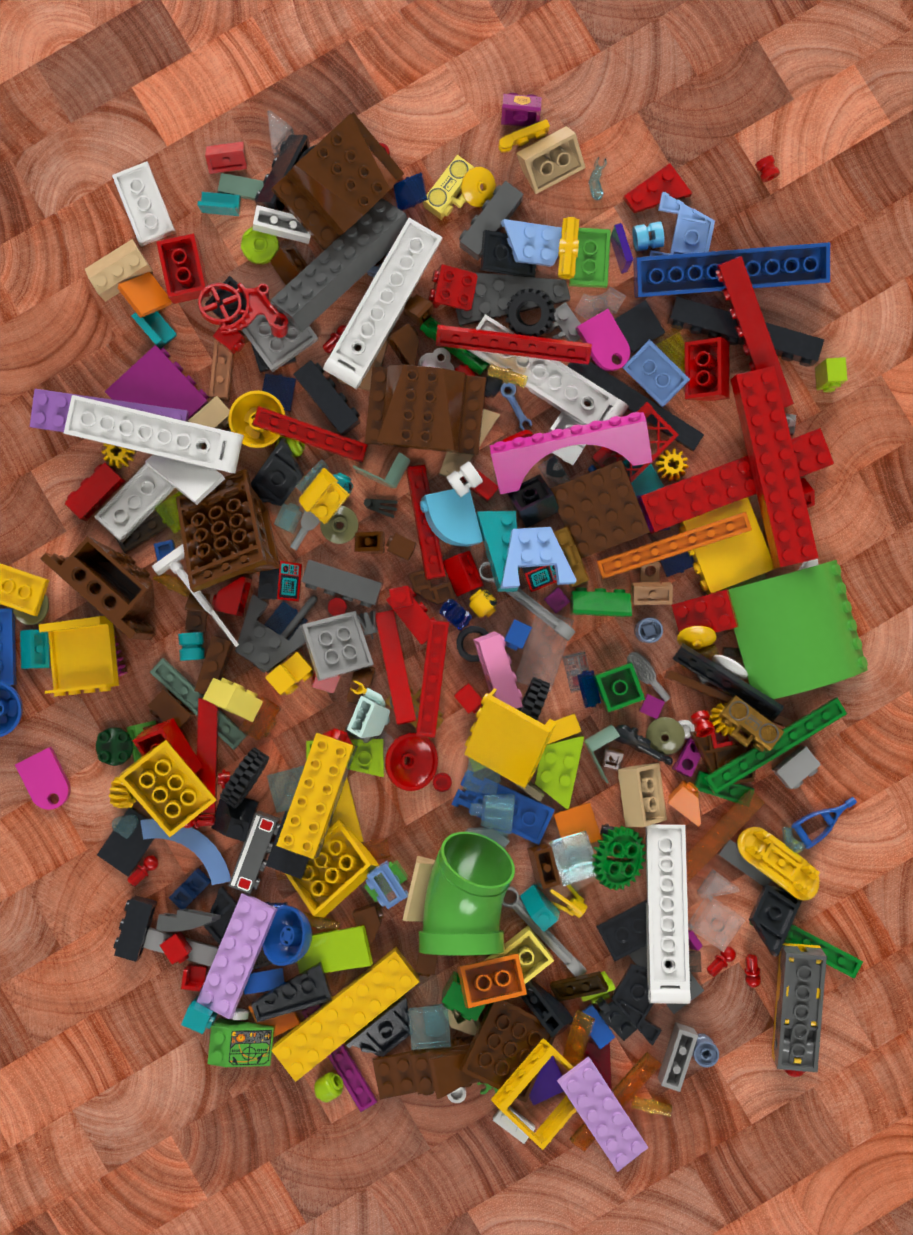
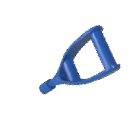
[791,797,857,849]

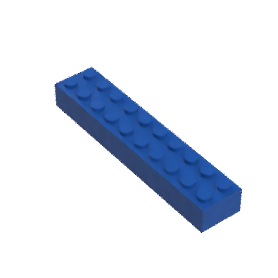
[633,242,830,298]

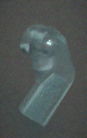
[782,827,805,853]

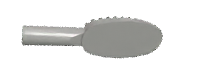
[290,510,320,551]
[627,652,671,702]

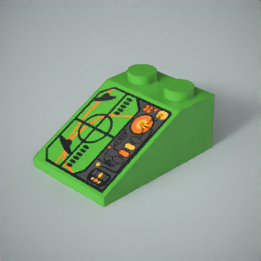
[208,1018,275,1067]

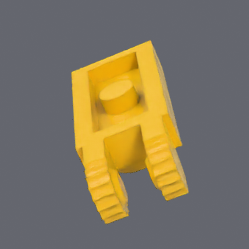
[498,119,550,153]

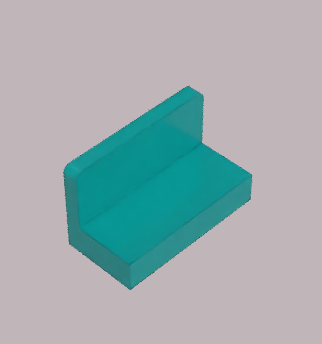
[197,192,241,216]
[131,311,177,349]
[20,630,50,669]

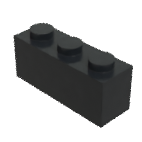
[113,895,157,962]

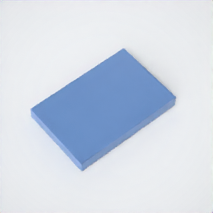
[622,339,690,408]

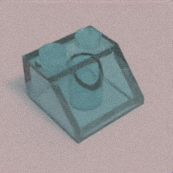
[549,831,597,886]

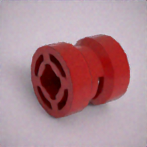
[755,155,780,183]
[690,710,715,737]

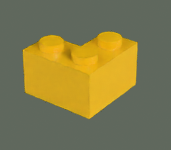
[265,652,314,695]

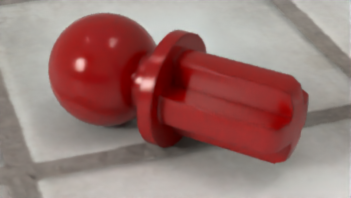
[323,325,347,353]
[183,814,215,829]
[127,855,159,887]
[707,946,736,977]
[745,954,761,988]

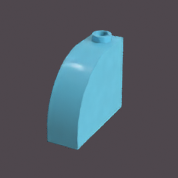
[420,488,483,547]

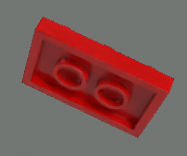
[671,589,739,633]

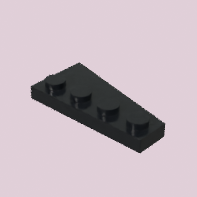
[251,962,332,1022]

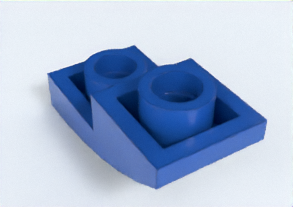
[244,968,285,995]

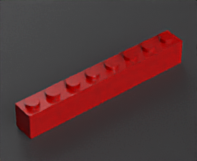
[715,256,794,408]

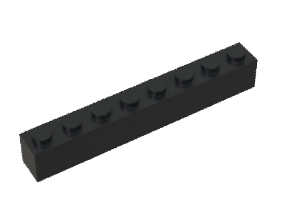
[667,297,824,367]

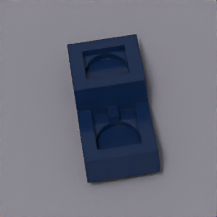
[169,868,211,909]

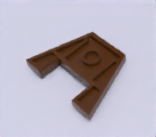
[690,731,756,785]

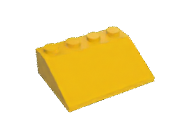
[118,740,217,838]
[285,820,379,917]

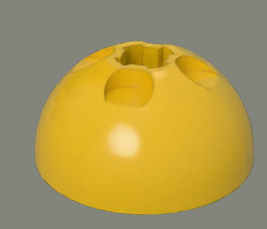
[228,391,286,448]

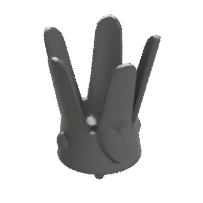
[356,610,378,639]

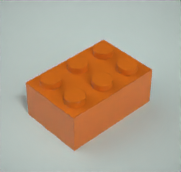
[457,954,527,1008]

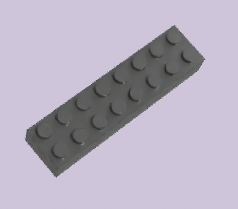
[271,198,408,332]

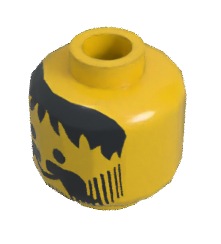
[469,589,497,618]

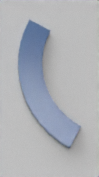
[140,819,231,885]

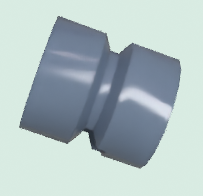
[634,618,663,643]
[692,1033,719,1068]

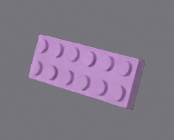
[196,893,277,1019]
[557,1057,648,1172]

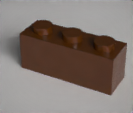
[194,636,234,694]

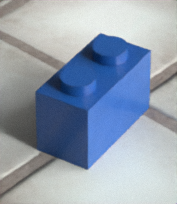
[504,619,532,651]

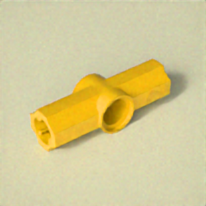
[558,217,580,279]

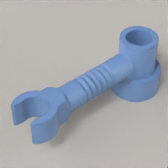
[500,382,532,431]

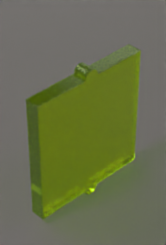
[155,491,183,534]

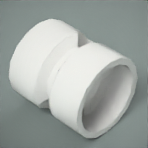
[446,461,483,498]

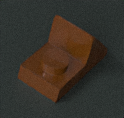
[184,592,210,632]

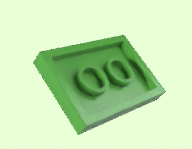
[569,228,611,288]

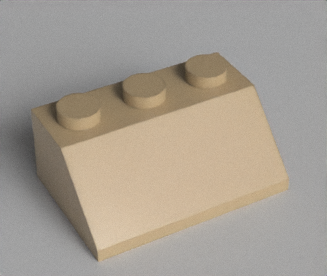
[516,126,586,194]
[85,239,153,302]
[618,763,667,827]
[403,856,435,921]

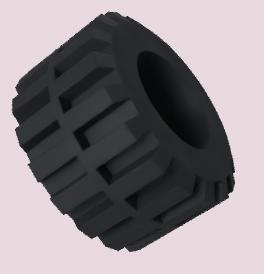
[505,288,556,337]

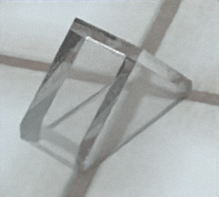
[267,111,294,156]
[697,869,740,898]

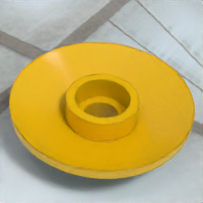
[461,167,496,207]
[677,626,716,650]

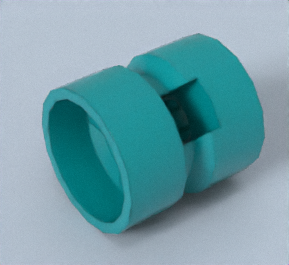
[178,632,205,661]

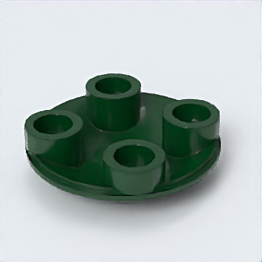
[96,727,133,766]

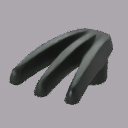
[364,499,398,518]

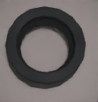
[456,626,489,662]

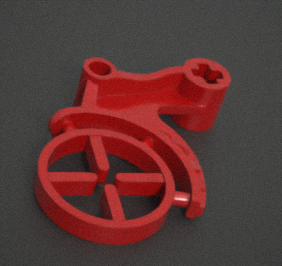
[198,283,288,338]

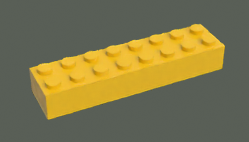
[271,947,420,1082]

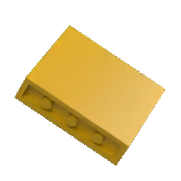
[679,497,776,594]
[39,616,119,697]
[464,688,557,789]

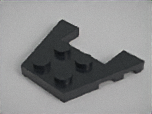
[611,964,692,1045]

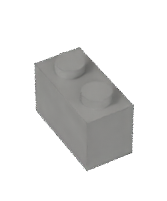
[772,745,821,789]

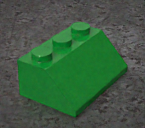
[570,587,632,617]

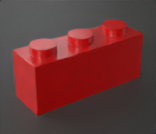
[64,462,126,521]
[386,586,436,645]

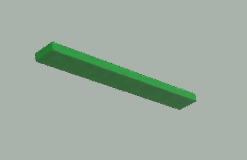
[704,697,847,795]

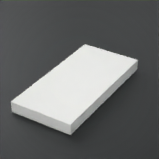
[112,161,176,247]
[145,455,225,505]
[94,463,175,543]

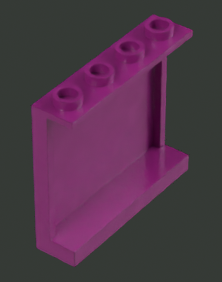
[105,345,210,420]

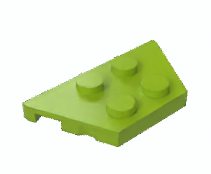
[534,736,584,809]

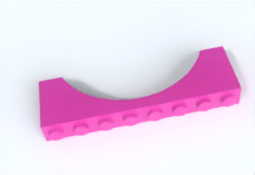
[490,412,653,494]

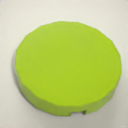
[241,227,279,264]

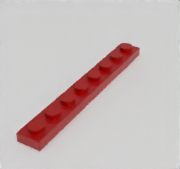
[436,325,592,365]

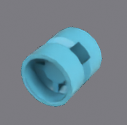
[632,221,664,251]

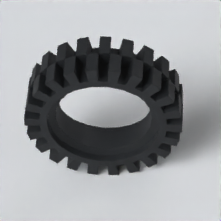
[519,677,550,720]
[220,747,269,808]

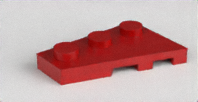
[623,163,692,213]

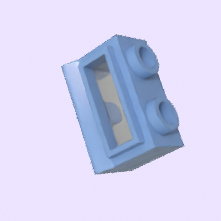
[366,860,409,909]

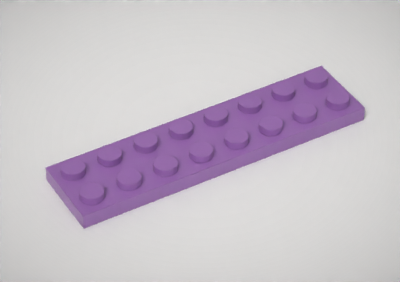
[30,389,189,432]

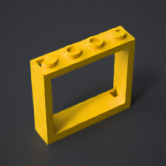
[490,1038,577,1150]

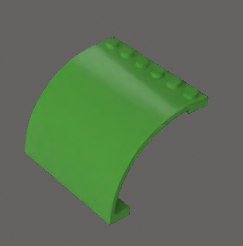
[728,560,868,699]

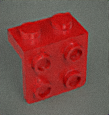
[428,264,478,311]

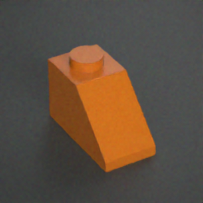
[668,780,701,827]

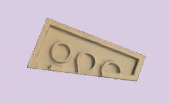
[439,409,500,477]

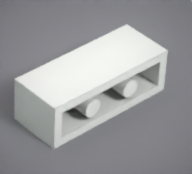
[253,205,311,244]

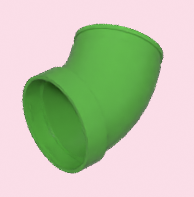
[419,832,515,955]

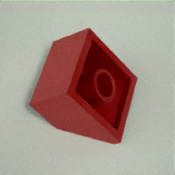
[212,577,252,617]

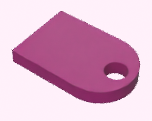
[575,309,630,371]
[15,747,70,810]

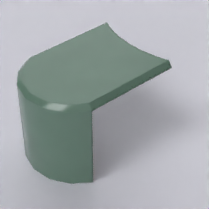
[353,452,411,489]
[584,724,620,783]

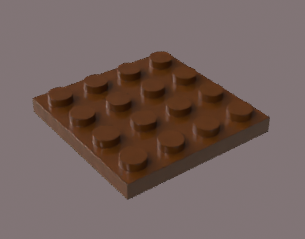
[550,460,650,559]
[459,1000,556,1103]

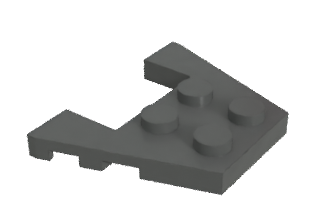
[235,594,306,673]

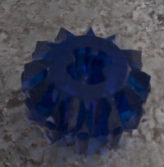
[439,599,472,630]

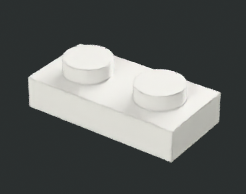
[493,1106,535,1144]

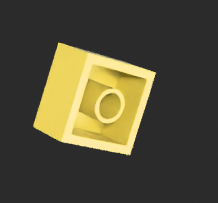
[203,678,263,722]

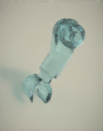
[588,157,607,200]

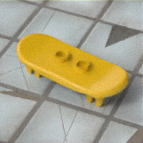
[737,827,820,901]

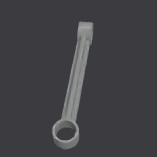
[479,562,576,641]
[502,886,587,977]

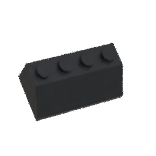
[255,134,310,211]

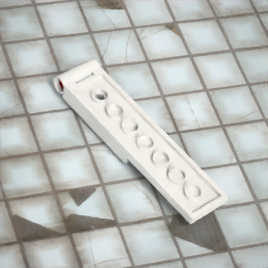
[323,218,443,389]
[468,314,629,425]
[64,395,244,474]
[645,824,691,1004]

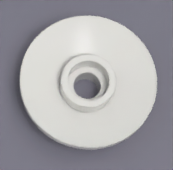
[712,655,748,680]

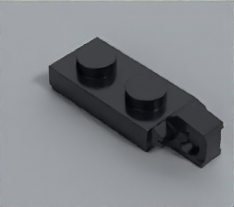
[595,997,637,1041]

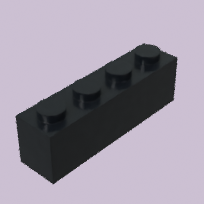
[293,360,360,436]

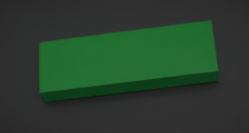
[694,770,754,807]

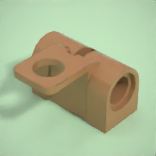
[631,561,673,605]

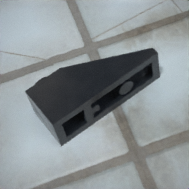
[521,979,575,1038]

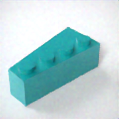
[476,511,519,592]

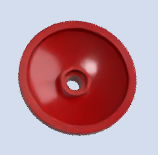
[385,733,438,791]

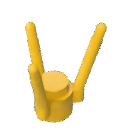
[550,878,587,918]

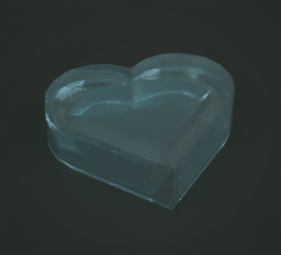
[112,814,138,839]

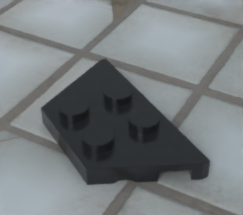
[251,438,304,506]
[749,885,802,957]
[204,886,237,945]
[345,995,413,1057]

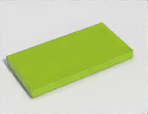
[297,925,373,973]

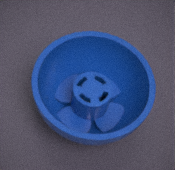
[0,681,23,737]
[262,906,312,966]

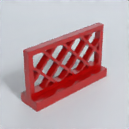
[591,402,679,483]

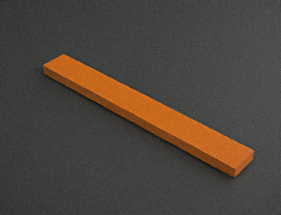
[597,512,752,579]

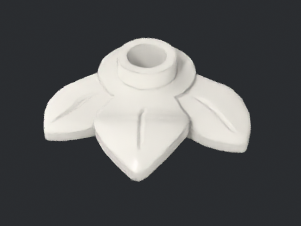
[418,348,454,370]

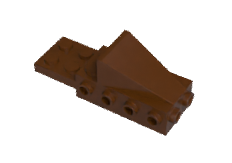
[372,1035,485,1100]

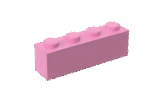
[473,632,523,709]

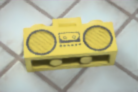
[423,155,474,220]

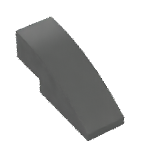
[156,908,221,932]

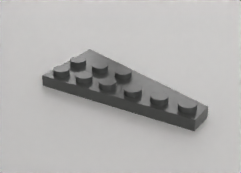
[455,272,570,327]

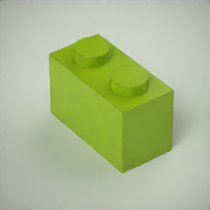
[815,357,847,392]

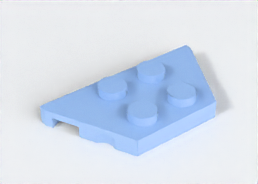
[501,219,562,267]

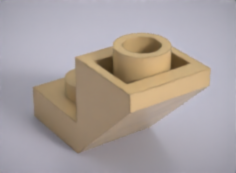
[442,1005,481,1035]

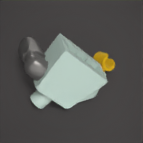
[345,681,390,743]

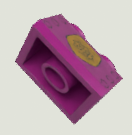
[501,93,542,127]

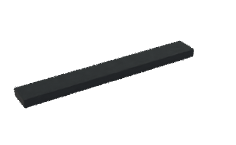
[568,361,704,451]

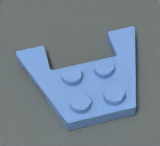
[649,192,715,256]
[501,527,576,589]

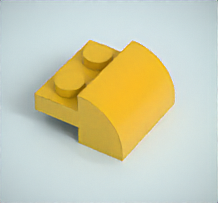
[299,468,350,524]

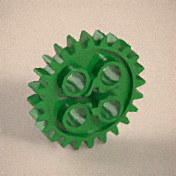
[591,826,646,890]

